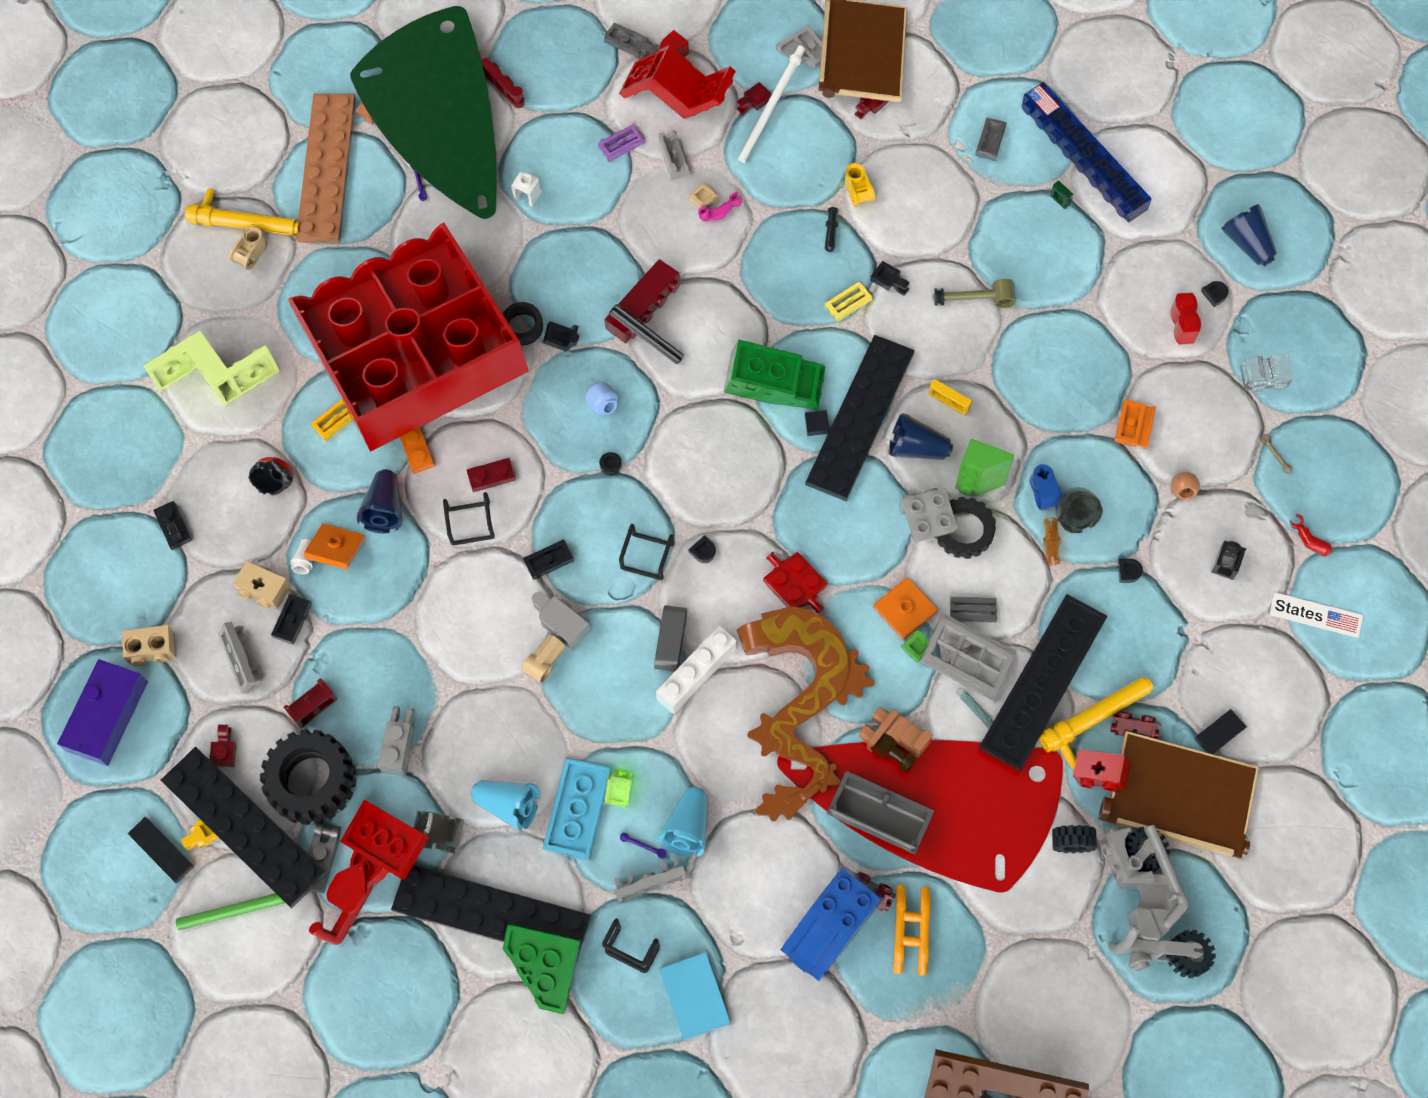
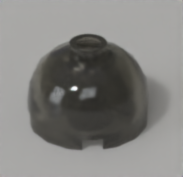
[1055,487,1103,533]

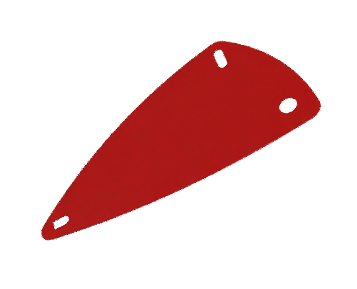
[777,740,1063,893]

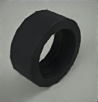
[503,302,543,345]

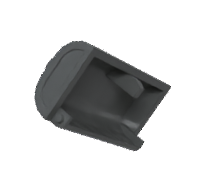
[826,771,934,854]

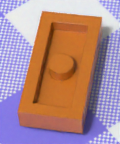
[400,427,435,474]

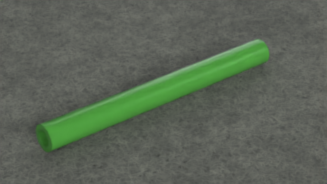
[176,893,285,930]

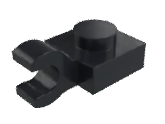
[870,261,910,296]

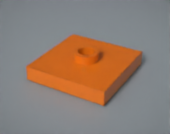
[304,523,365,570]
[873,577,938,640]

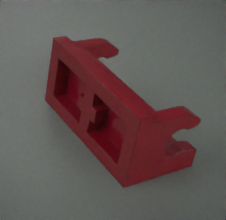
[283,678,338,729]

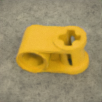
[844,163,875,207]

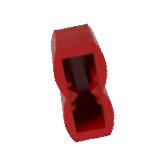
[1170,292,1201,345]

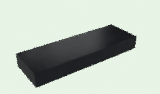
[127,816,194,884]

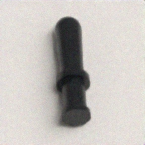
[824,207,838,252]

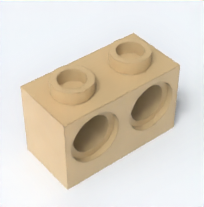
[122,625,176,666]

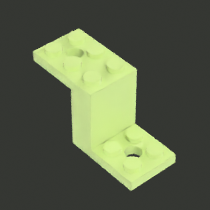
[143,331,280,406]

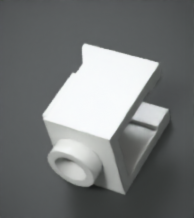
[511,172,543,207]

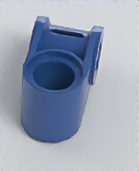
[1029,464,1063,511]

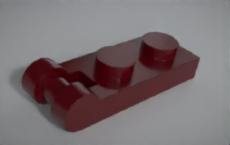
[481,57,525,108]

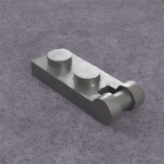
[308,823,341,894]

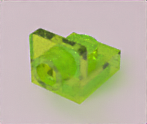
[604,769,634,807]

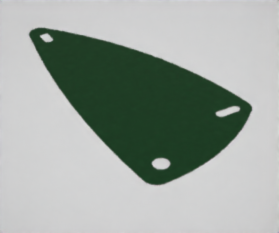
[350,6,497,219]

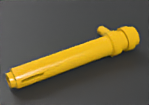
[185,188,301,236]
[1039,677,1154,769]

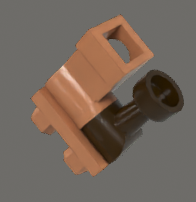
[859,707,933,773]

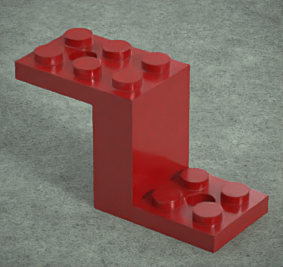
[619,45,736,119]

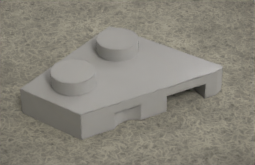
[776,25,822,68]

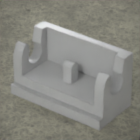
[658,130,691,180]

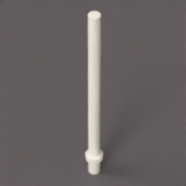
[738,45,805,163]

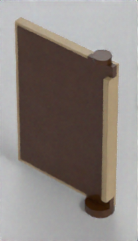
[818,0,907,102]
[1098,731,1259,859]

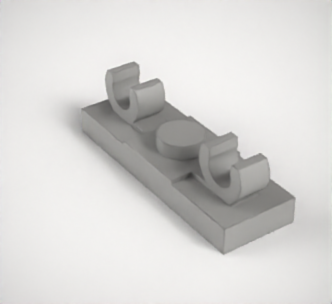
[218,621,264,694]
[614,856,687,903]

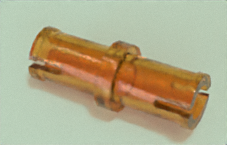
[1043,518,1061,565]

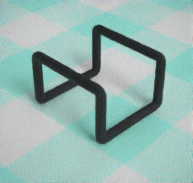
[443,492,495,545]
[619,524,675,580]
[602,918,660,973]

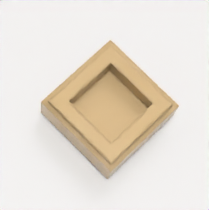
[689,183,719,208]

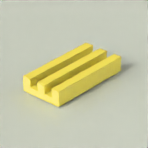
[825,281,872,322]

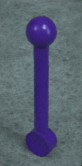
[411,167,427,201]
[620,833,666,859]

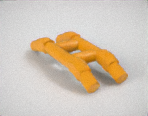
[893,885,930,975]

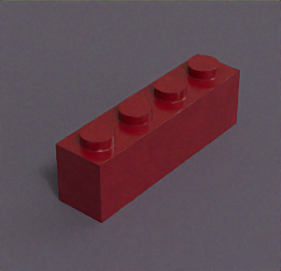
[604,259,680,343]

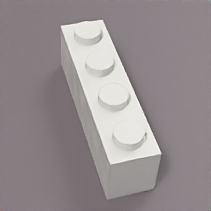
[656,626,737,714]

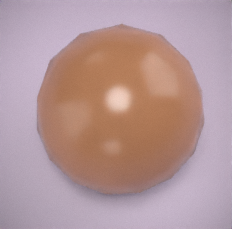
[1171,472,1200,500]

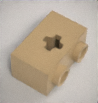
[233,561,291,609]

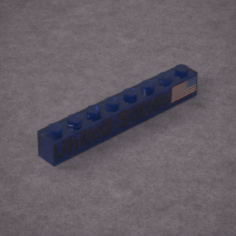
[1021,82,1152,223]

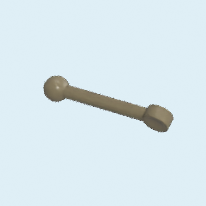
[1260,434,1292,473]

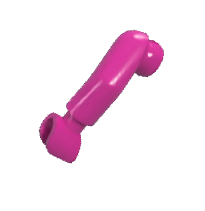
[698,191,742,222]

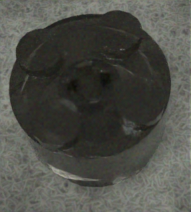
[413,811,464,854]

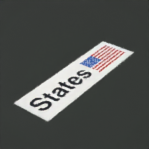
[1269,592,1363,638]

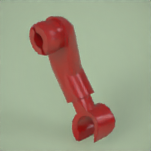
[1290,514,1332,557]

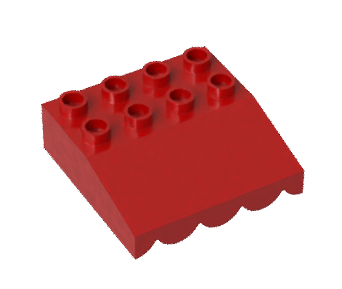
[288,222,529,452]

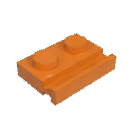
[1114,399,1156,449]

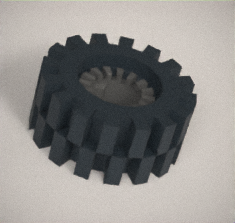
[1052,825,1097,853]

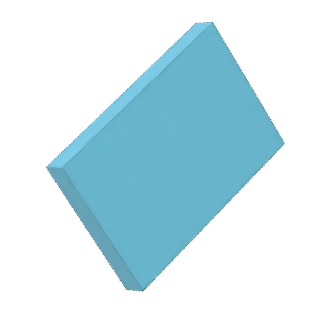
[660,952,731,1041]

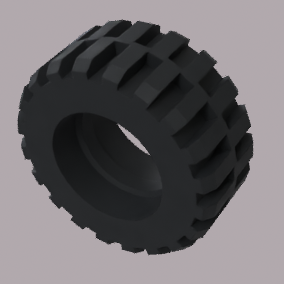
[260,729,356,825]

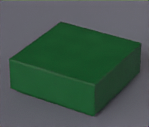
[1050,180,1073,209]

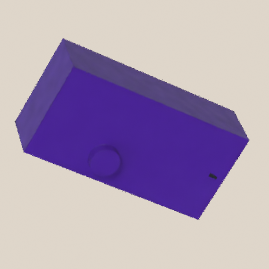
[57,659,148,766]

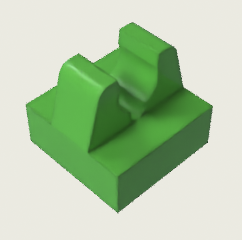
[900,630,929,663]

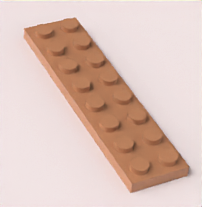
[296,93,356,243]

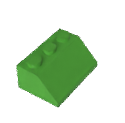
[955,439,1015,496]

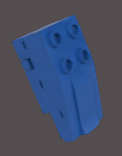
[780,867,885,981]

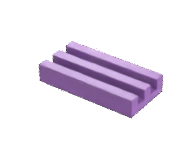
[598,124,644,162]

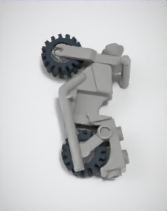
[1099,825,1216,978]

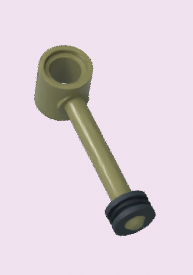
[932,279,1016,308]

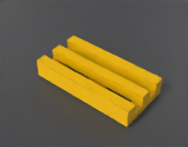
[929,379,972,416]
[310,400,352,442]

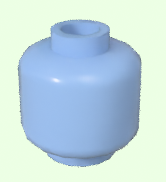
[586,382,618,415]

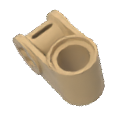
[228,226,267,270]

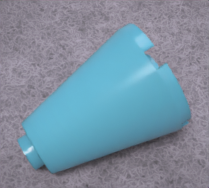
[471,780,540,831]
[658,787,708,857]

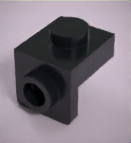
[543,321,579,352]

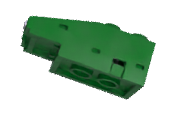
[724,339,826,410]

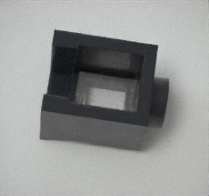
[1211,540,1247,580]

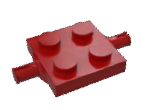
[763,552,828,614]

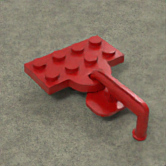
[309,800,429,945]

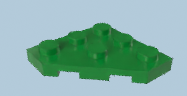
[503,924,581,1014]

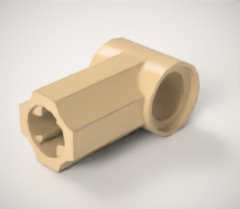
[521,635,566,683]

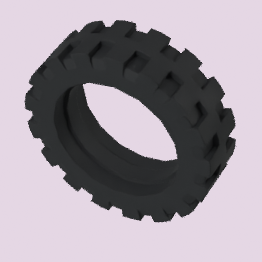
[935,497,996,559]

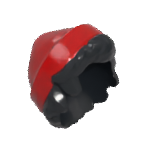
[248,457,294,496]

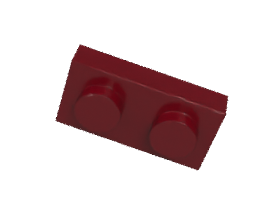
[466,458,516,492]

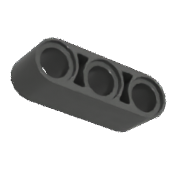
[654,605,687,672]

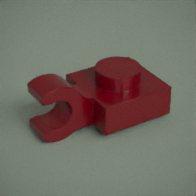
[736,82,772,115]
[854,97,889,120]
[209,724,237,767]

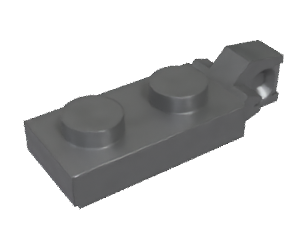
[603,23,659,58]

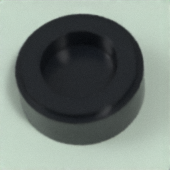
[599,452,622,476]

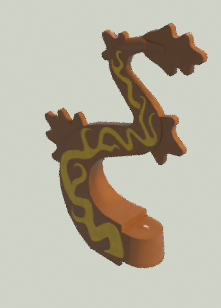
[736,606,875,822]

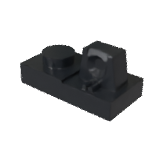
[153,500,193,550]

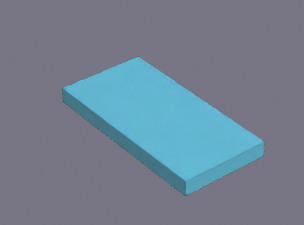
[542,758,612,860]

